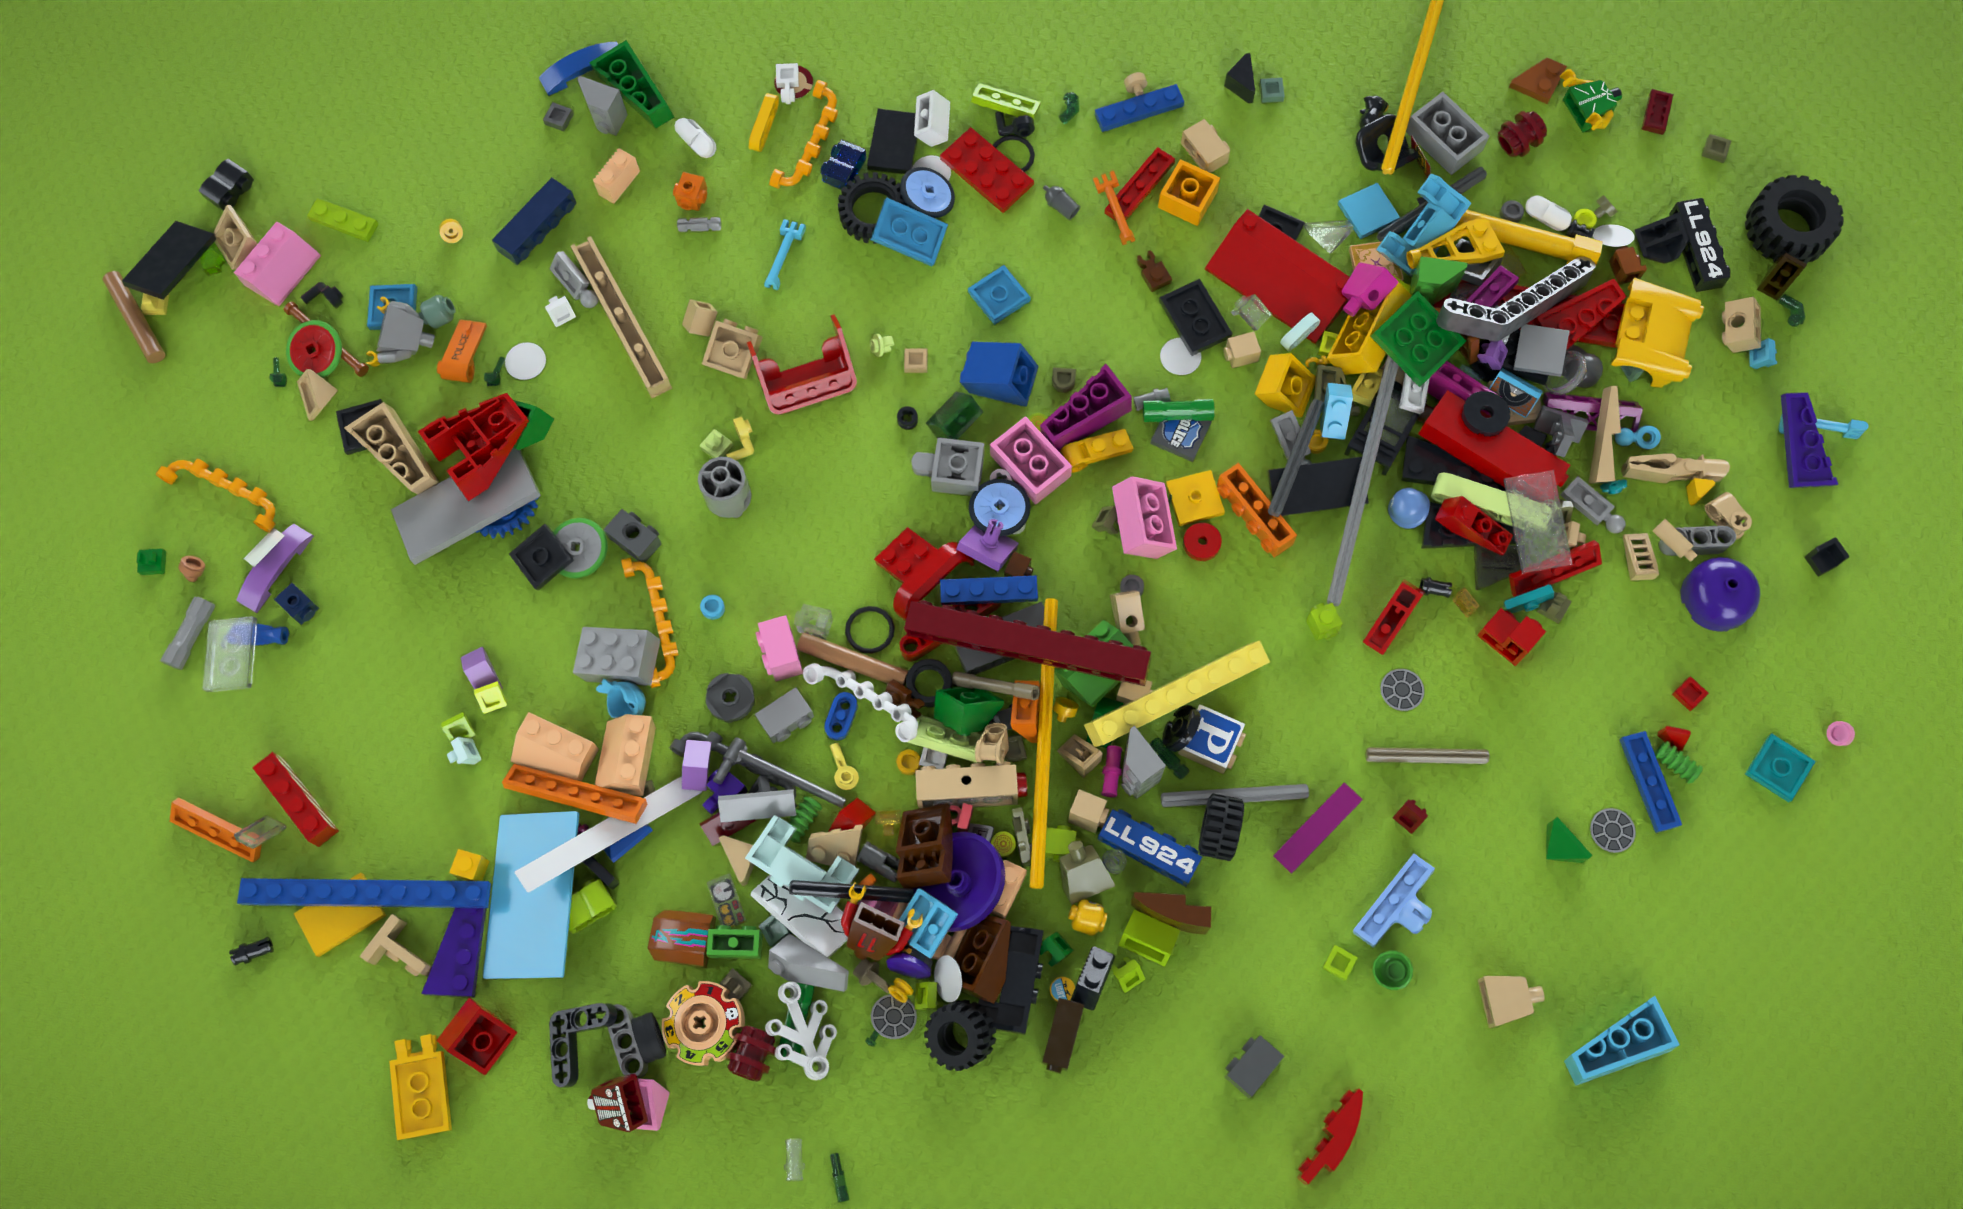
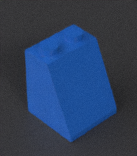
[960,342,1038,407]

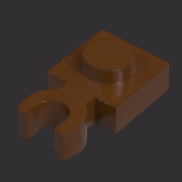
[1137,250,1172,292]
[885,679,925,719]

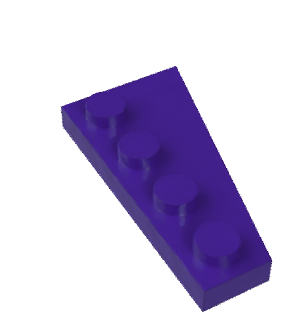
[1781,392,1839,488]
[421,908,487,998]

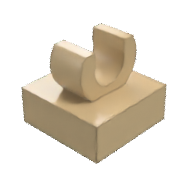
[1554,521,1586,551]

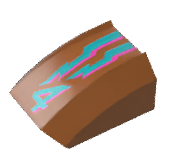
[648,910,716,968]

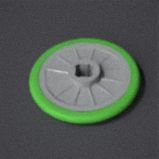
[554,518,608,578]

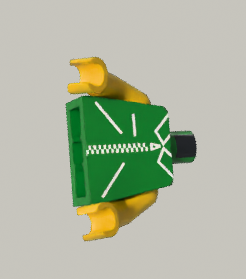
[1560,69,1622,133]

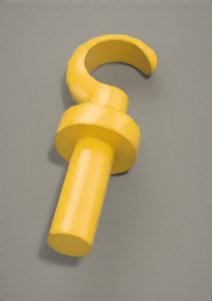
[1305,356,1330,367]

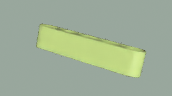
[1431,473,1551,534]

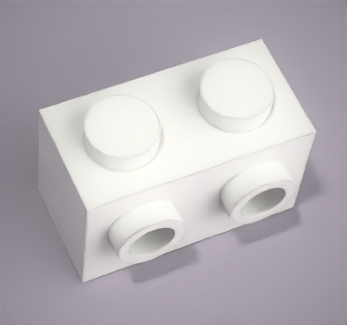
[914,90,950,147]

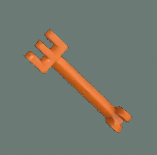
[1093,170,1135,245]

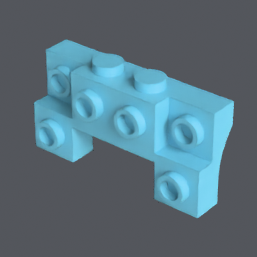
[1376,174,1471,277]

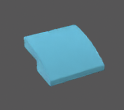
[899,888,958,959]

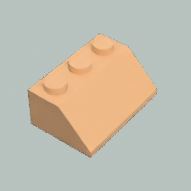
[511,712,599,781]
[595,714,656,796]

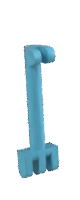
[764,219,806,290]
[1779,415,1869,439]

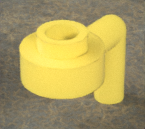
[726,416,754,460]

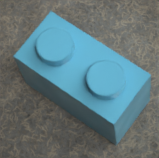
[1320,383,1353,440]

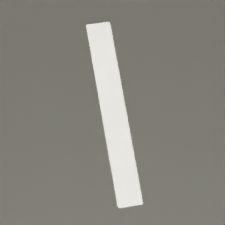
[515,776,702,892]

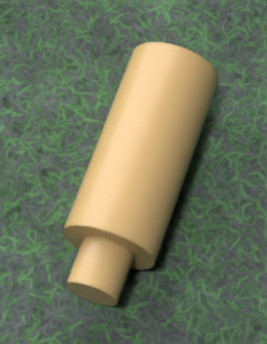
[1653,519,1698,562]

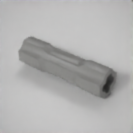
[160,597,215,670]

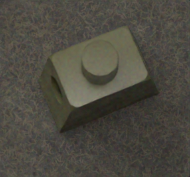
[1059,841,1115,905]

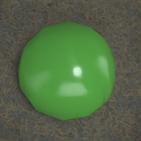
[1372,951,1414,990]

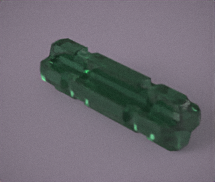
[1149,738,1190,780]

